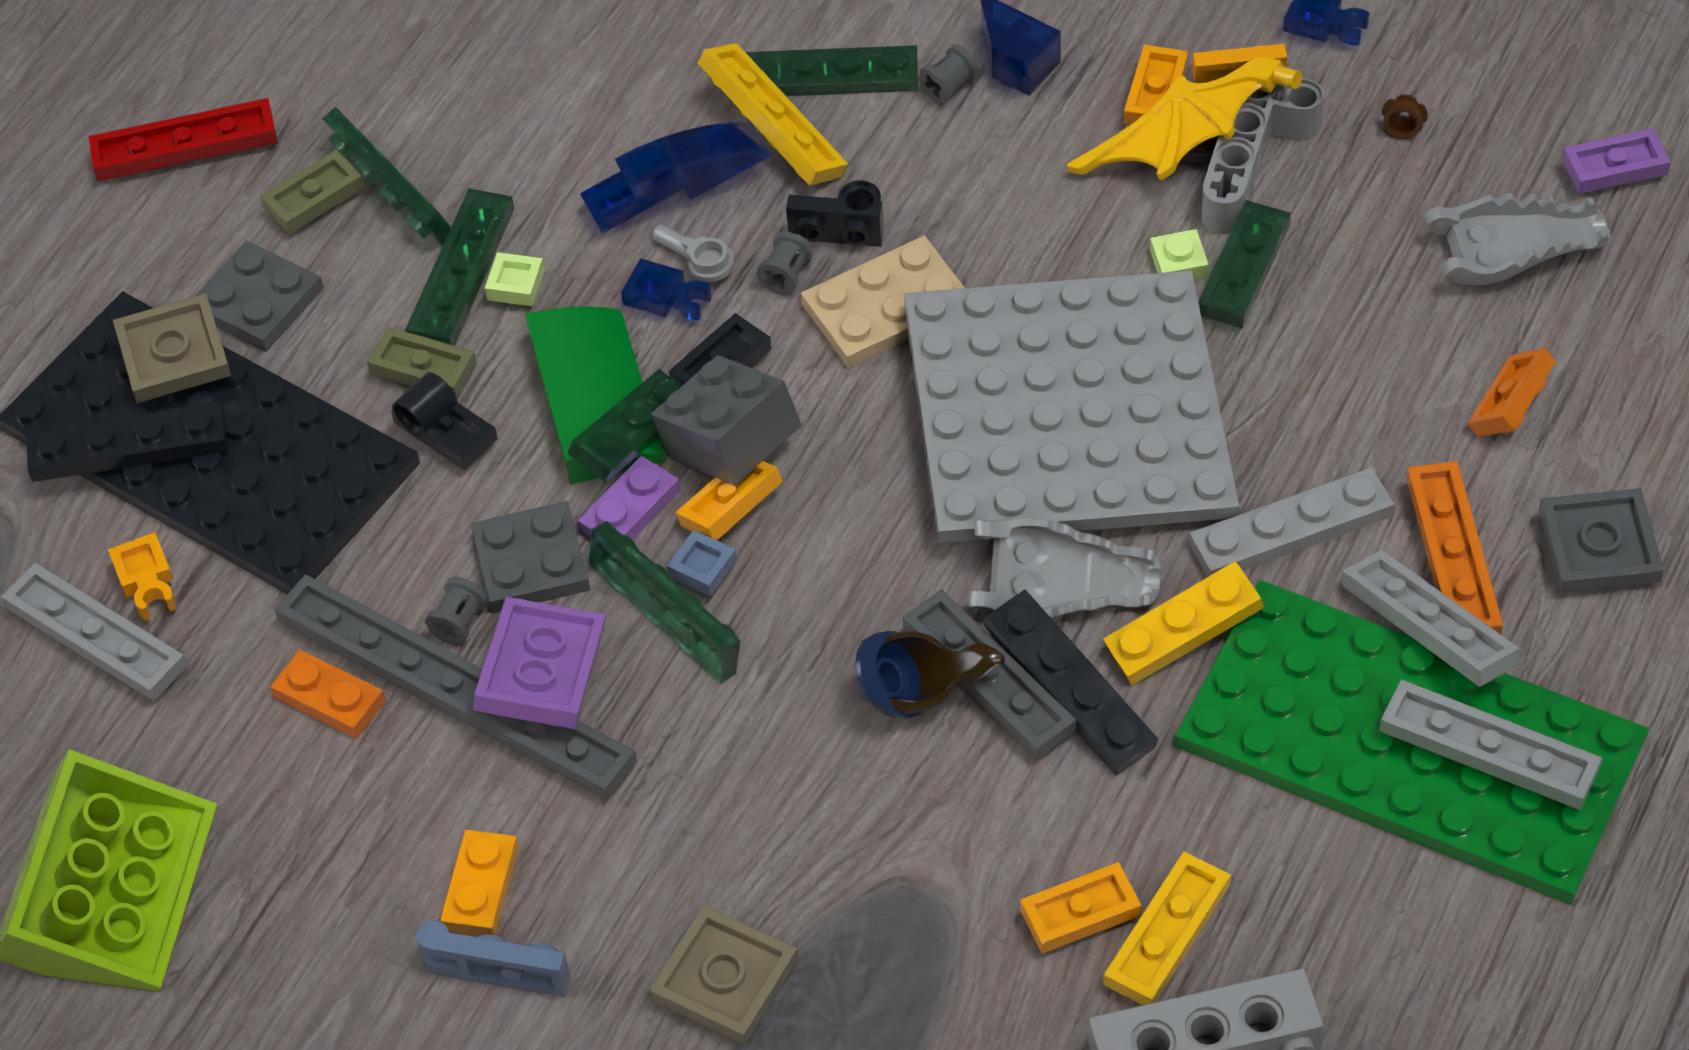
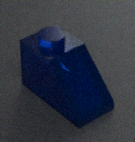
[980,0,1061,96]

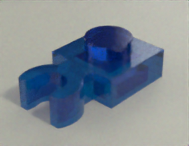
[1283,0,1370,46]
[621,258,712,321]

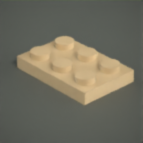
[801,235,965,368]

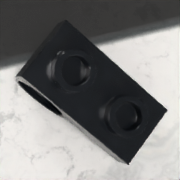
[786,180,884,247]
[391,372,498,470]

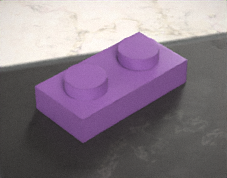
[1562,128,1671,194]
[578,456,681,556]

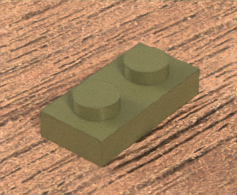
[260,149,365,235]
[367,327,477,397]

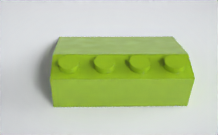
[0,749,217,992]

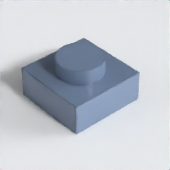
[666,530,737,597]

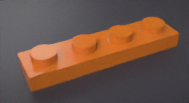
[1406,461,1503,635]

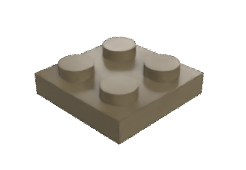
[113,293,231,403]
[649,905,799,1045]

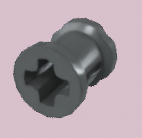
[918,44,979,104]
[756,231,813,295]
[425,577,488,645]

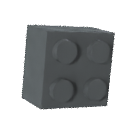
[651,355,802,486]

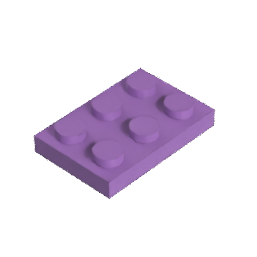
[473,597,606,729]

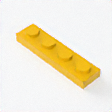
[698,43,848,186]

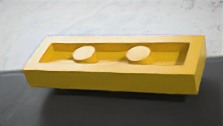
[1103,561,1264,686]
[1103,851,1231,1005]

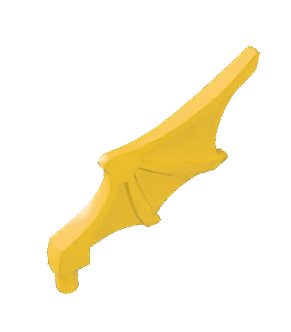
[1067,56,1302,181]

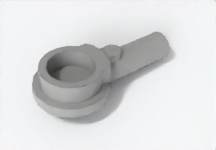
[653,224,735,282]

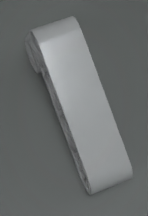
[1201,78,1324,234]

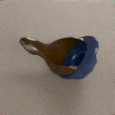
[855,631,1005,719]

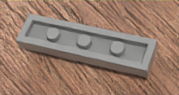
[1189,467,1394,577]
[1342,550,1520,687]
[1,563,188,701]
[1379,680,1602,810]

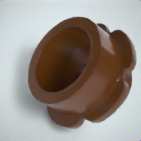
[1382,94,1428,139]

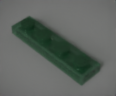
[746,45,919,96]
[322,107,457,247]
[405,188,515,346]
[589,521,741,683]

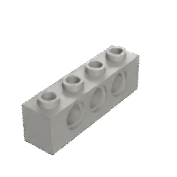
[1088,968,1324,1050]

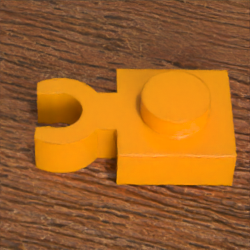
[108,532,176,621]

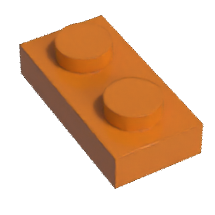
[1467,347,1556,437]
[270,649,386,739]

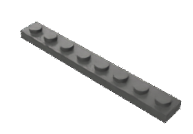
[275,574,637,800]

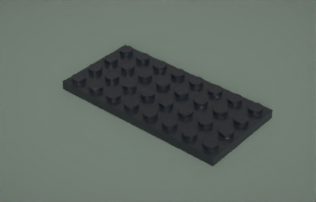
[0,291,420,594]

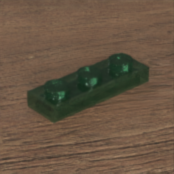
[1198,200,1291,329]
[567,369,682,482]

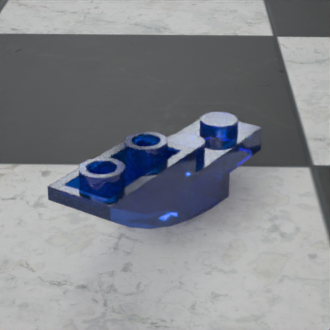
[580,122,772,234]

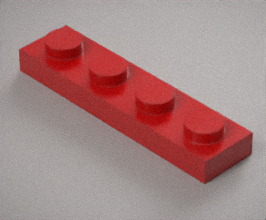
[88,98,278,181]

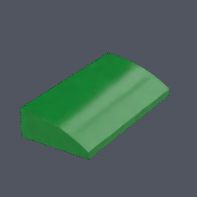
[525,306,665,485]

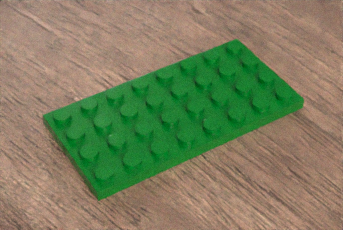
[1175,579,1649,905]

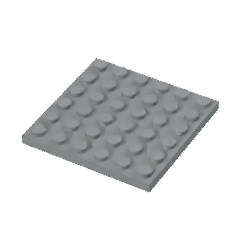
[904,270,1239,543]

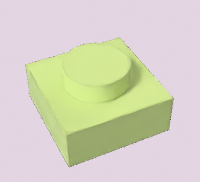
[1150,229,1209,279]
[484,252,545,307]

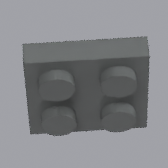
[196,240,324,352]
[1539,488,1664,593]
[471,501,590,614]

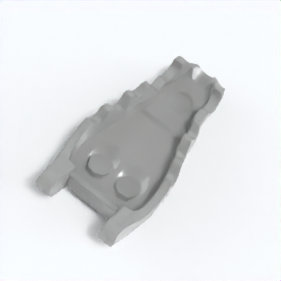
[1424,193,1610,285]
[968,518,1161,618]

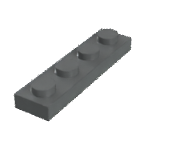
[902,589,1076,760]

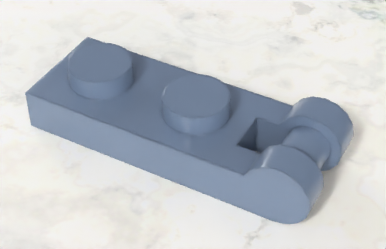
[416,920,571,997]

